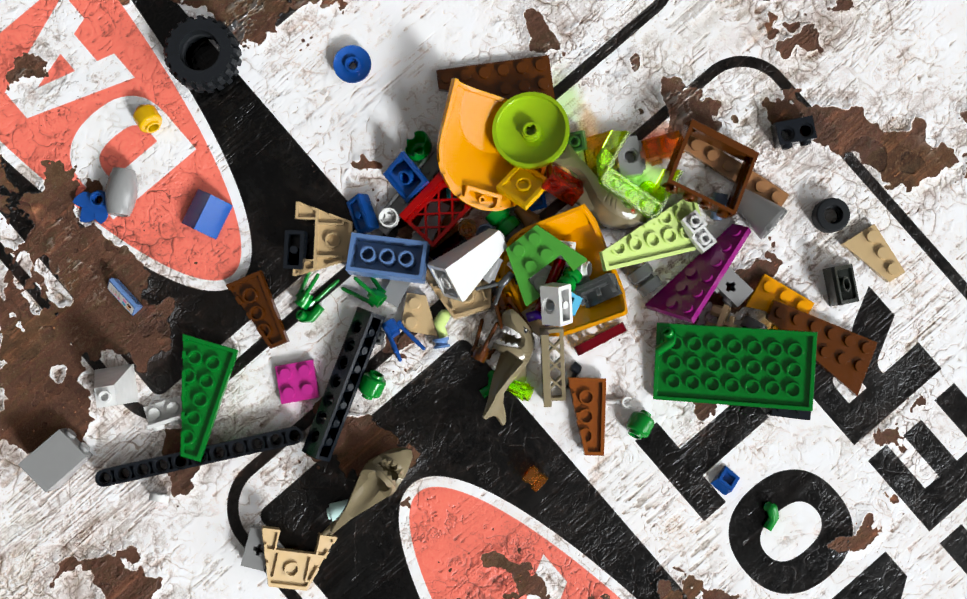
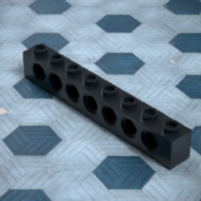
[302,307,386,462]

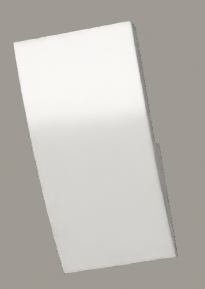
[680,210,717,254]

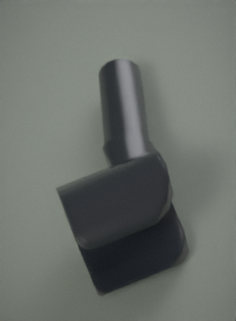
[566,362,582,389]

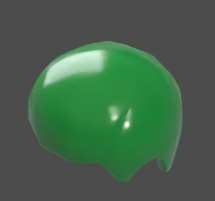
[405,130,432,161]

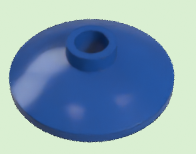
[333,45,371,83]

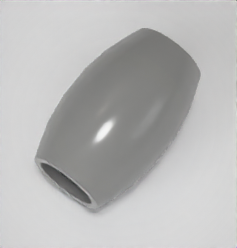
[105,167,138,217]

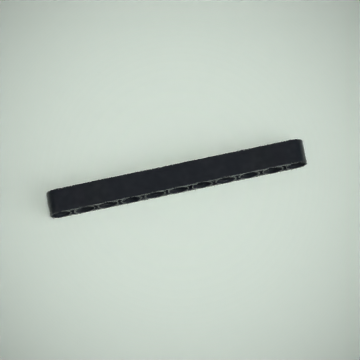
[95,426,306,487]

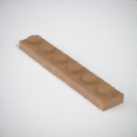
[684,135,790,206]

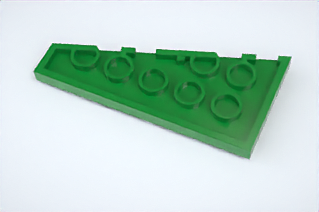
[180,334,239,462]

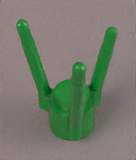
[294,272,340,310]
[341,277,387,308]

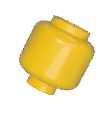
[133,104,162,133]

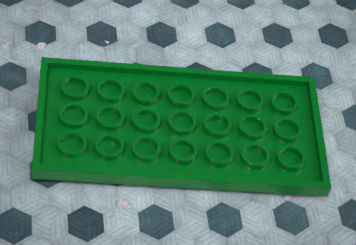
[653,322,818,411]

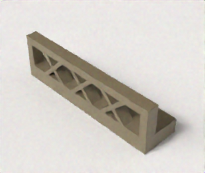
[540,327,566,407]

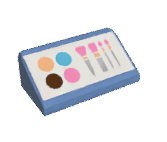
[107,278,143,316]

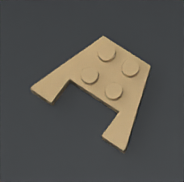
[292,201,353,276]
[426,268,492,320]
[261,525,337,591]

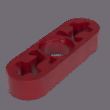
[574,322,627,356]

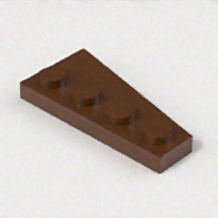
[226,270,290,349]

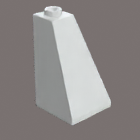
[427,228,507,302]
[94,364,139,408]

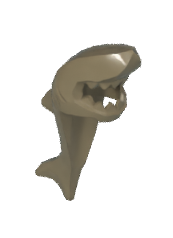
[322,447,413,536]

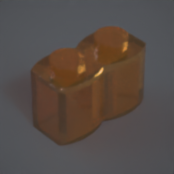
[641,130,685,166]

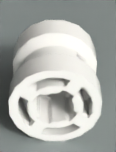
[379,208,399,229]

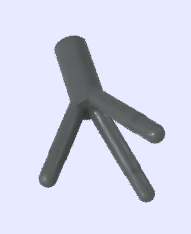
[475,271,515,305]

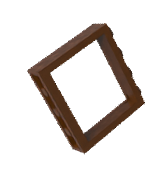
[660,119,759,219]

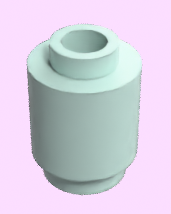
[326,499,348,521]

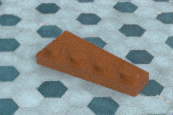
[567,377,606,456]

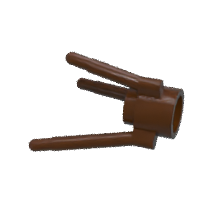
[491,293,531,334]
[471,318,498,363]

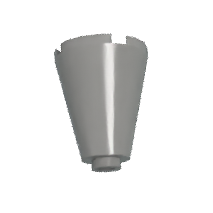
[738,189,788,240]

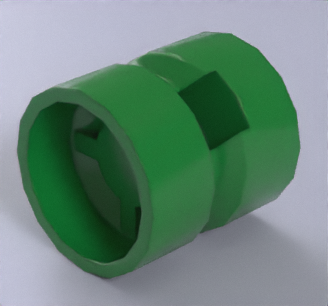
[485,208,521,237]

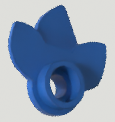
[72,190,108,224]

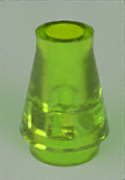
[507,380,534,402]

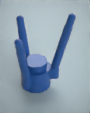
[382,318,426,362]

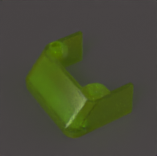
[596,130,683,219]

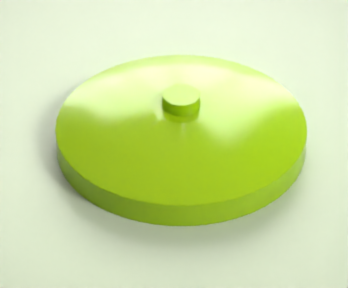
[492,92,570,169]

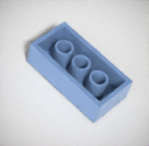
[345,232,430,284]

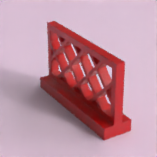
[399,172,472,248]

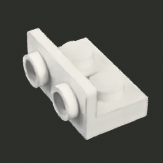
[143,395,182,432]

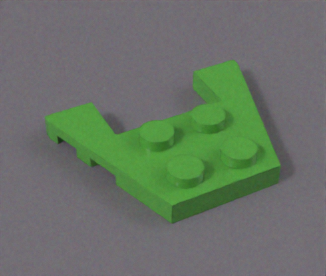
[506,225,588,307]

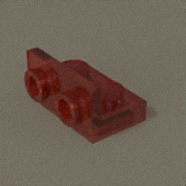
[541,162,584,206]

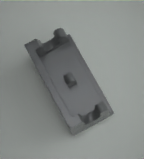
[575,273,622,308]

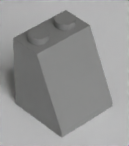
[18,428,93,492]

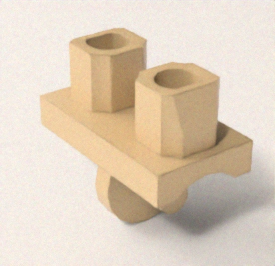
[705,304,739,327]

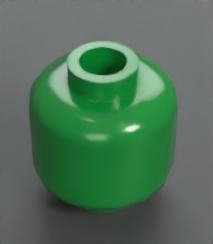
[358,370,386,400]
[626,410,655,440]

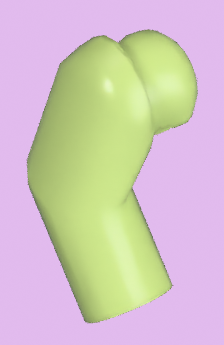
[434,309,451,338]

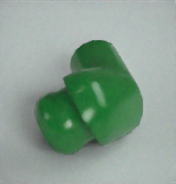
[655,327,676,355]

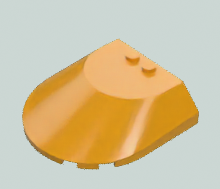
[437,78,546,211]
[495,204,628,337]

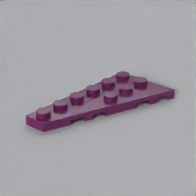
[645,224,751,323]

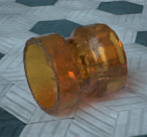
[521,465,548,492]

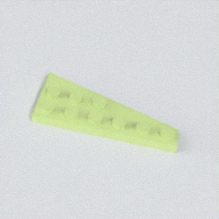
[599,199,701,272]

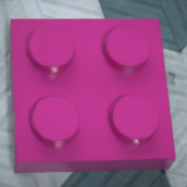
[275,359,320,404]

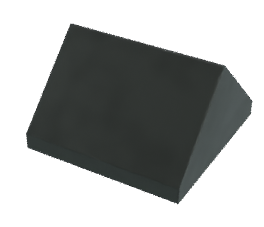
[822,264,859,306]

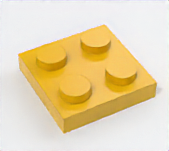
[496,166,551,210]

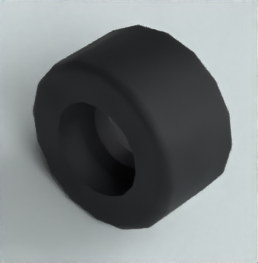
[811,198,850,233]

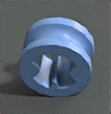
[432,337,450,349]

